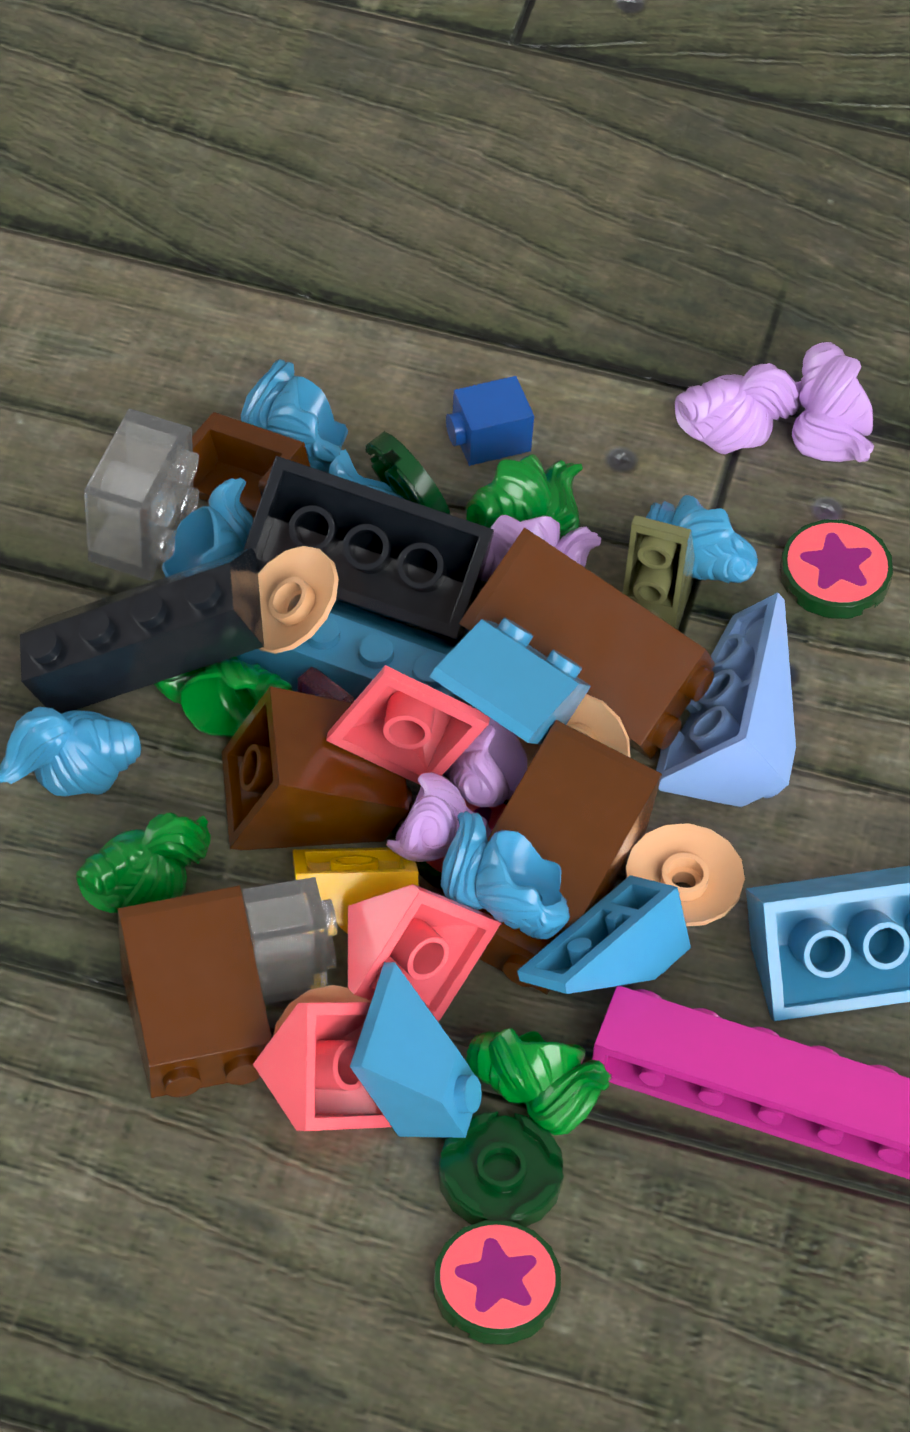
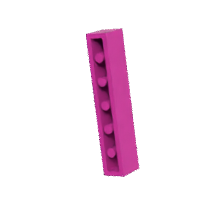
[592,986,910,1180]

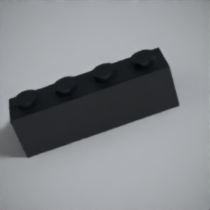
[244,456,494,642]
[20,548,264,714]

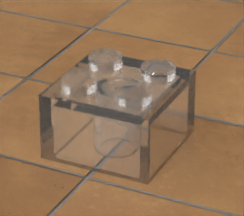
[84,408,199,581]

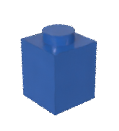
[446,376,534,466]

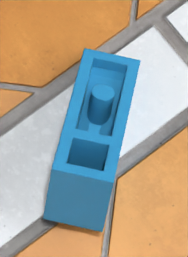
[517,875,691,994]

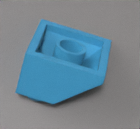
[350,962,482,1138]

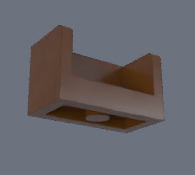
[177,412,310,518]

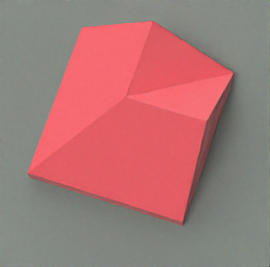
[326,665,490,785]
[348,884,501,1023]
[253,1002,392,1131]

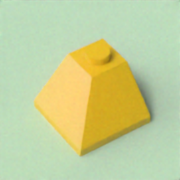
[293,847,418,934]

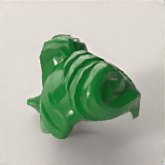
[466,454,583,539]
[154,656,292,738]
[76,813,211,913]
[466,1028,612,1136]

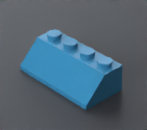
[237,600,466,703]
[746,866,910,1021]

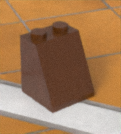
[222,686,412,851]
[118,885,272,1098]

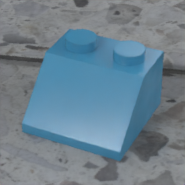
[429,617,591,744]

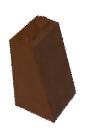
[459,527,715,759]
[478,720,662,995]

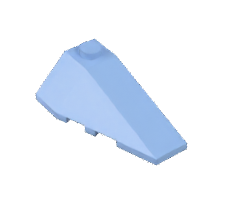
[656,593,796,807]

